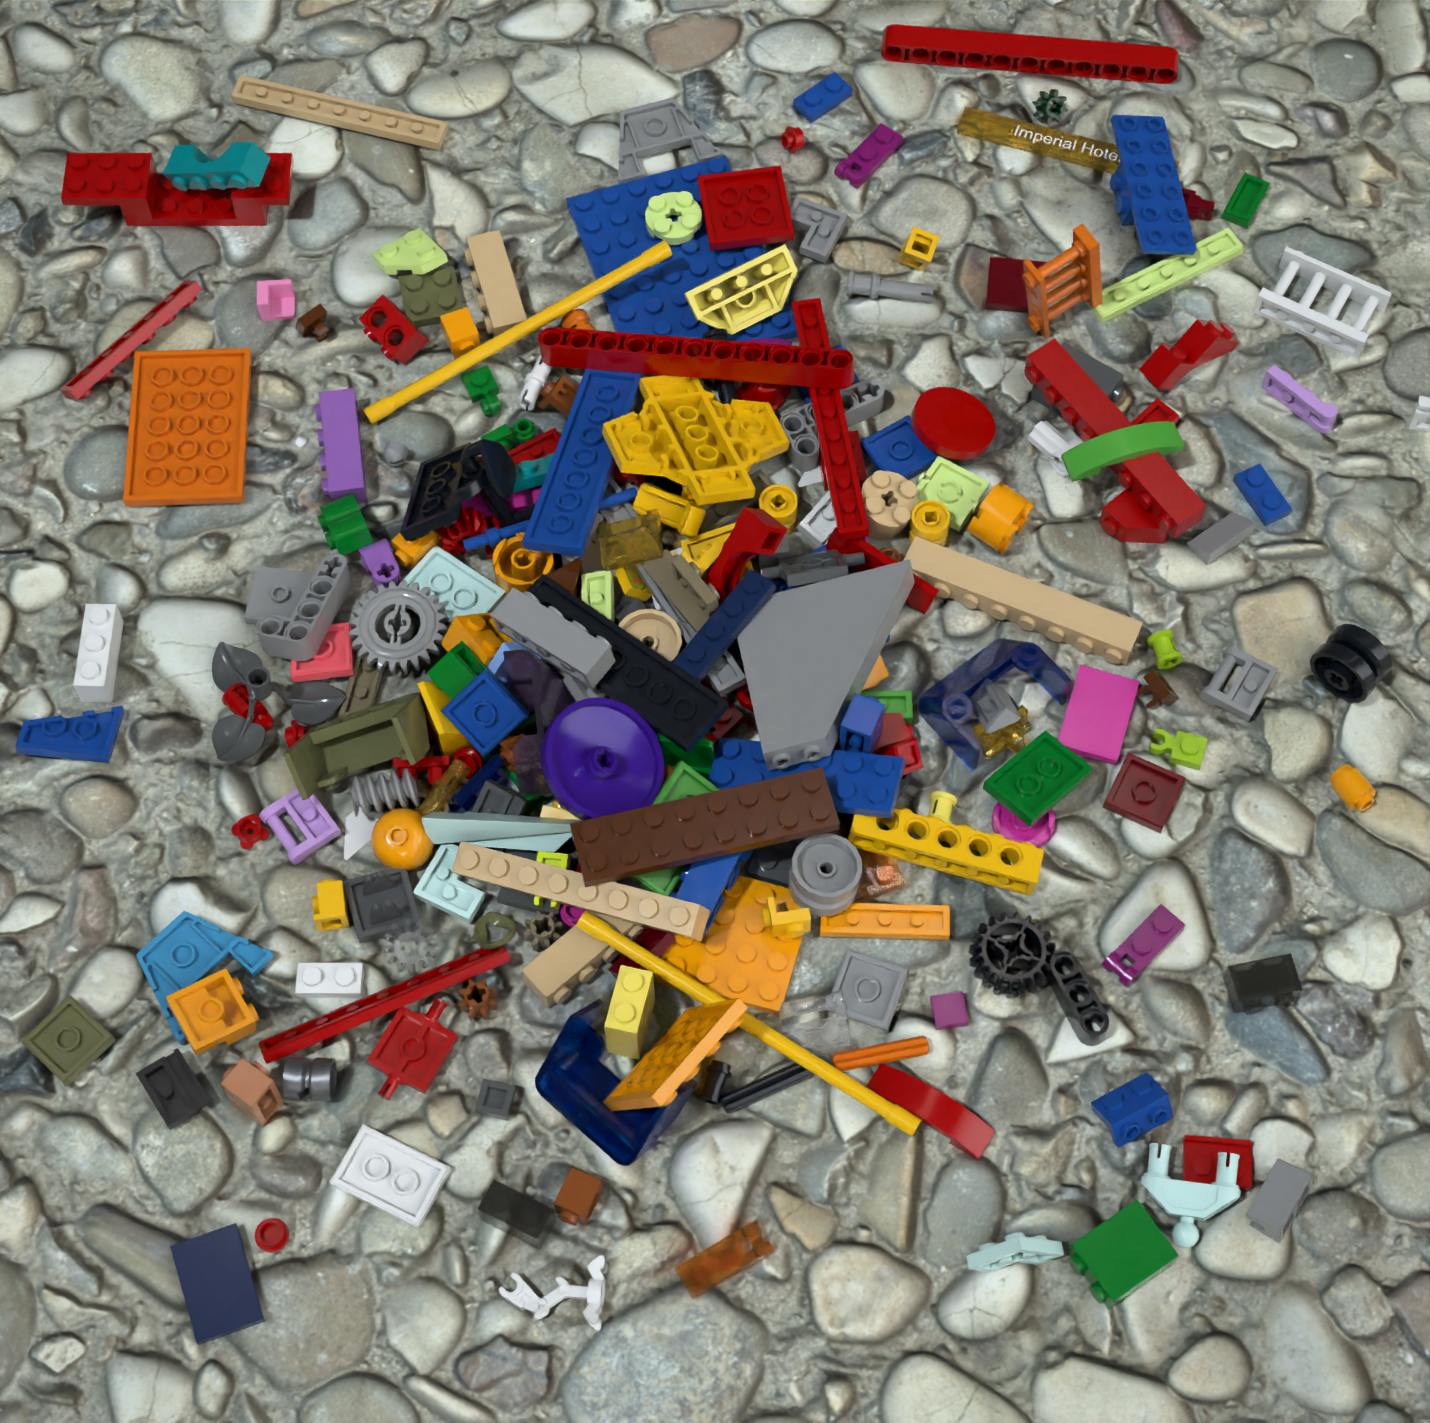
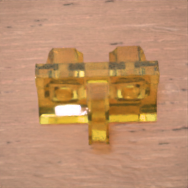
[973,705,1032,760]

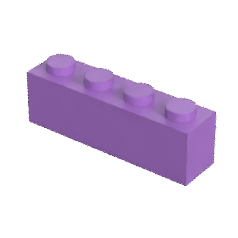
[315,388,368,504]

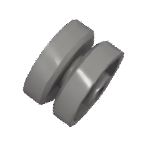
[788,833,862,916]

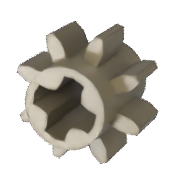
[523,911,563,951]

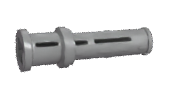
[846,270,934,303]

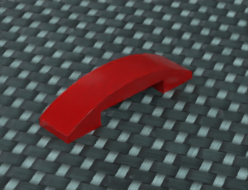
[866,1063,996,1160]

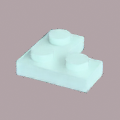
[413,843,485,924]
[966,1232,1064,1272]

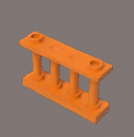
[1022,224,1102,339]

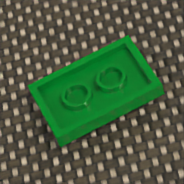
[982,730,1093,827]

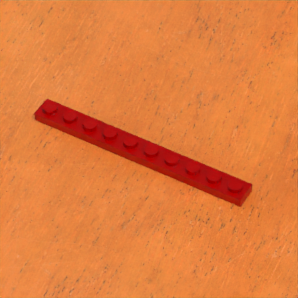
[792,298,869,541]

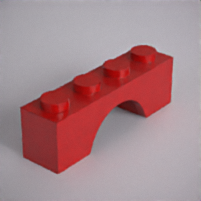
[705,507,787,606]

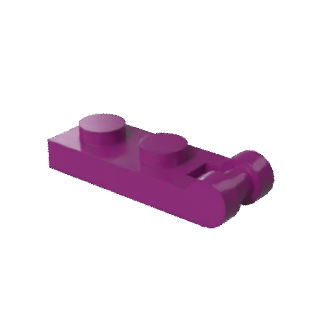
[834,123,903,189]
[1101,904,1185,987]

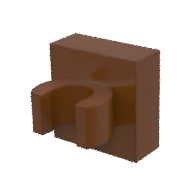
[295,304,329,342]
[1137,670,1179,710]

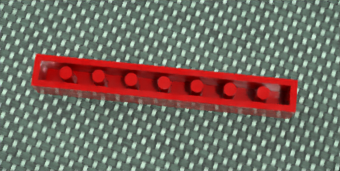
[1024,338,1206,539]

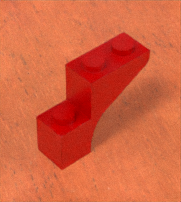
[1139,319,1239,391]

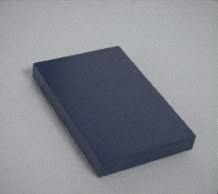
[170,1223,265,1345]

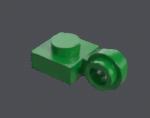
[461,365,502,417]
[481,419,536,452]

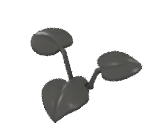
[212,642,345,762]

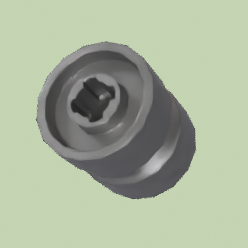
[283,1056,337,1101]

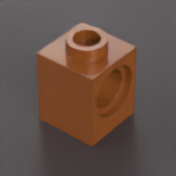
[554,1167,603,1226]

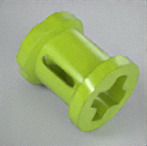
[1147,629,1183,670]

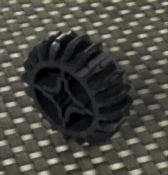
[968,911,1056,999]

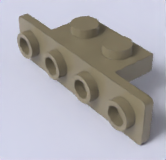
[643,549,720,634]

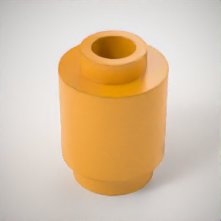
[1329,764,1376,811]

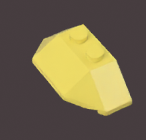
[684,244,798,335]

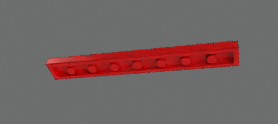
[258,945,511,1064]

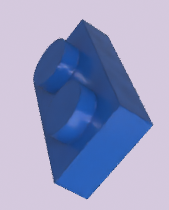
[793,72,853,123]
[1233,464,1292,526]

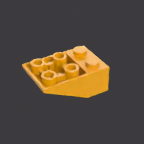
[441,612,515,667]

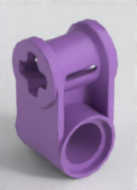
[358,538,402,591]

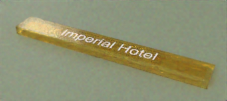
[957,106,1179,174]

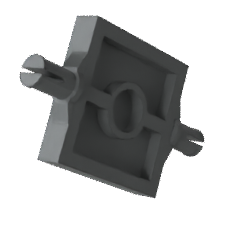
[760,549,865,588]

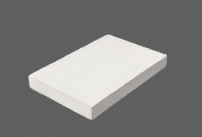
[329,1124,451,1229]

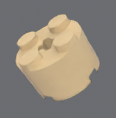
[860,470,918,540]

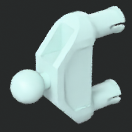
[1141,1143,1241,1248]

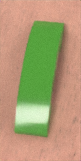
[1061,421,1185,482]

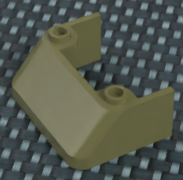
[283,692,430,800]

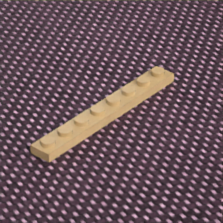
[231,75,448,150]

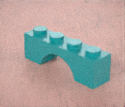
[163,142,271,191]

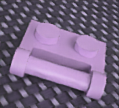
[259,788,341,865]

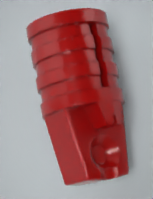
[222,683,274,733]

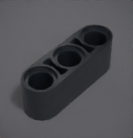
[1046,951,1109,1046]

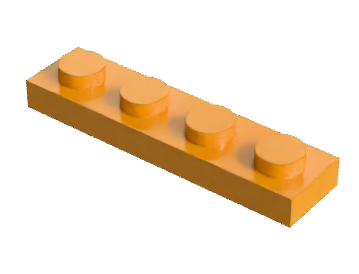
[820,903,950,940]

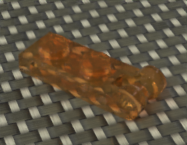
[675,1221,775,1300]

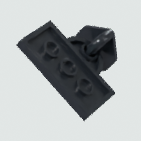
[400,439,537,541]

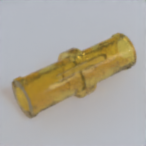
[418,758,470,816]

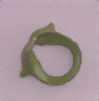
[469,912,517,950]

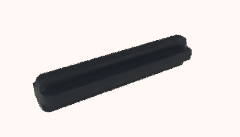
[720,1063,813,1114]

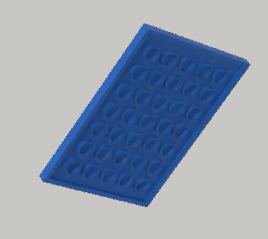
[566,155,797,341]

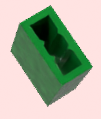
[1068,1200,1179,1309]

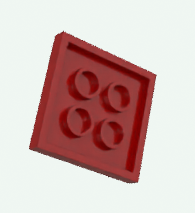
[697,165,794,251]

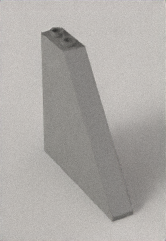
[737,559,915,771]

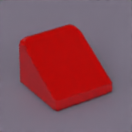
[879,737,923,776]

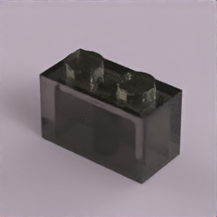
[1223,953,1303,1015]
[477,1180,556,1250]

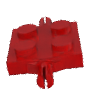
[367,998,458,1101]

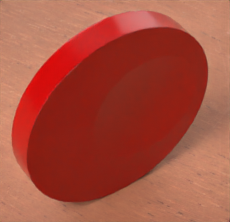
[911,387,995,460]

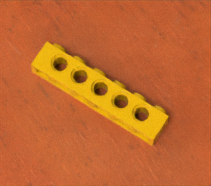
[847,807,1044,896]

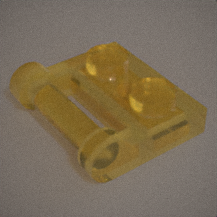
[598,509,663,572]

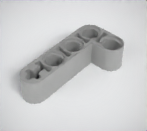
[780,378,885,472]
[256,553,352,661]

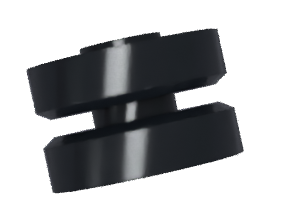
[1310,624,1393,703]

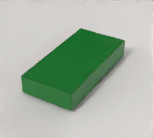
[1221,173,1270,229]

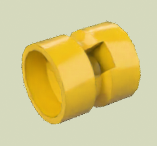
[759,484,798,536]
[909,500,950,547]

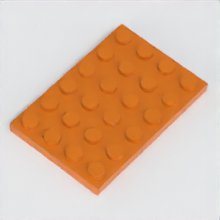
[123,348,252,507]

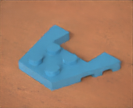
[136,911,275,1045]

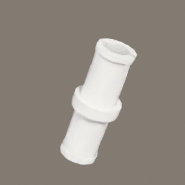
[516,355,554,410]

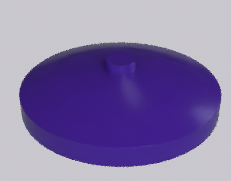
[541,698,664,820]

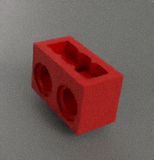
[359,294,429,365]

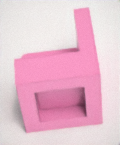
[257,279,296,321]

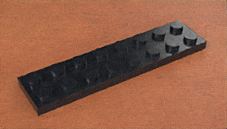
[526,574,729,753]

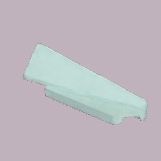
[422,812,584,852]

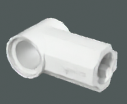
[1028,421,1081,477]

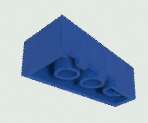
[670,849,753,937]

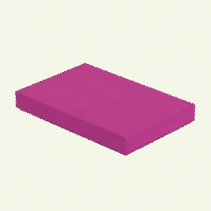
[1058,665,1140,765]

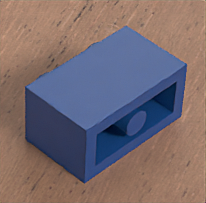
[839,693,885,754]

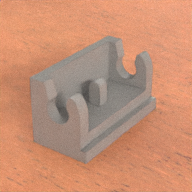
[1246,1158,1312,1243]

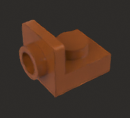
[538,375,579,417]

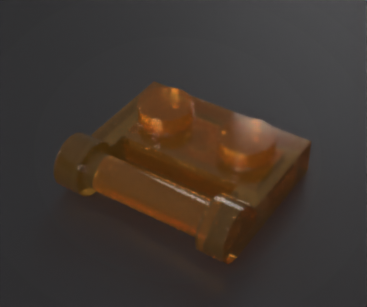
[853,848,906,903]

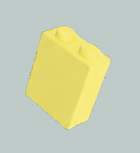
[604,965,655,1060]

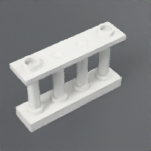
[1253,246,1392,359]

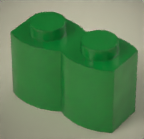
[317,493,374,555]

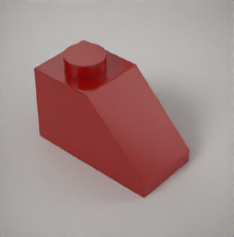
[1099,488,1169,544]

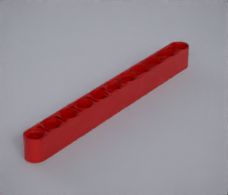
[881,24,1179,84]
[538,327,854,389]

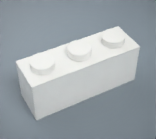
[73,604,124,703]

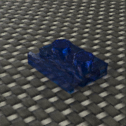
[448,753,505,813]

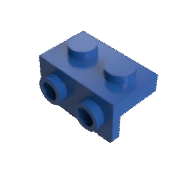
[1091,1072,1173,1147]

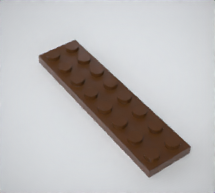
[570,767,840,887]

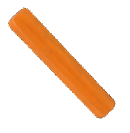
[832,1036,929,1071]

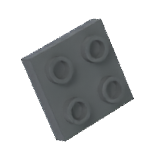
[343,868,422,943]

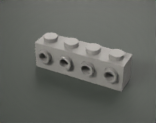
[490,587,616,690]

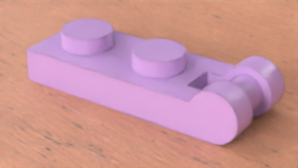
[1261,364,1338,433]

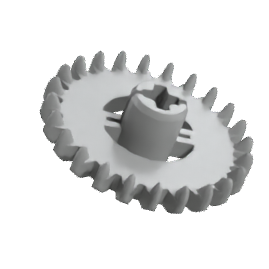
[348,580,449,675]

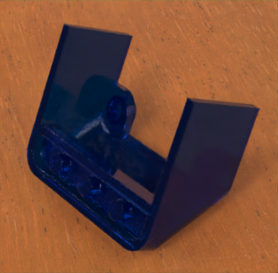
[918,638,1071,771]
[535,999,698,1166]

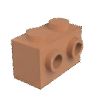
[221,1058,283,1127]

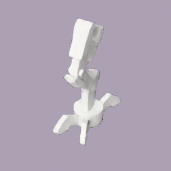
[498,1255,608,1331]

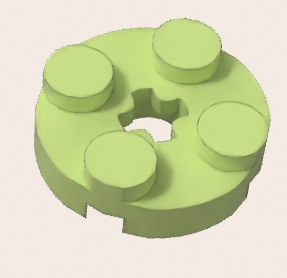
[645,191,702,245]

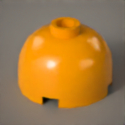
[371,808,435,872]

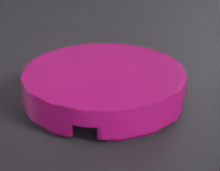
[991,802,1055,848]

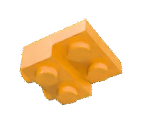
[166,968,259,1055]

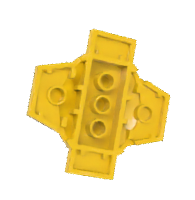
[602,375,790,506]

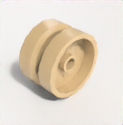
[618,609,682,663]

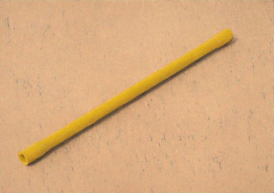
[363,240,673,425]
[576,910,922,1137]

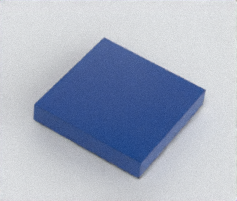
[860,415,941,480]
[441,668,530,757]

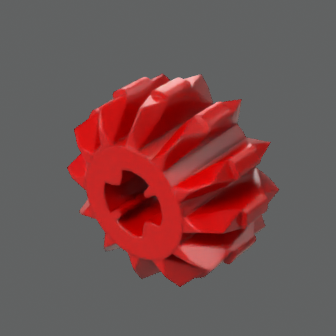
[437,506,488,555]

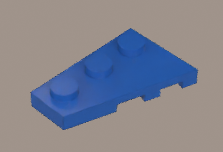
[15,706,124,763]

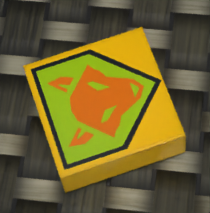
[615,565,652,602]

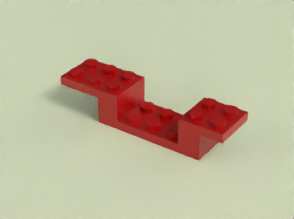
[61,153,294,226]

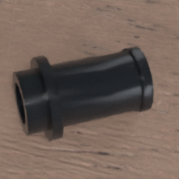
[699,1060,732,1105]

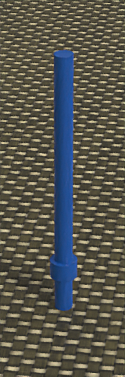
[462,487,637,551]

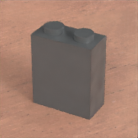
[1031,342,1124,415]

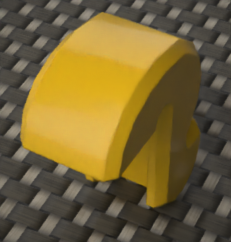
[632,483,706,537]

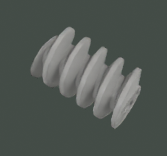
[351,768,419,817]

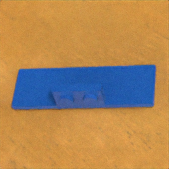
[1110,115,1197,255]

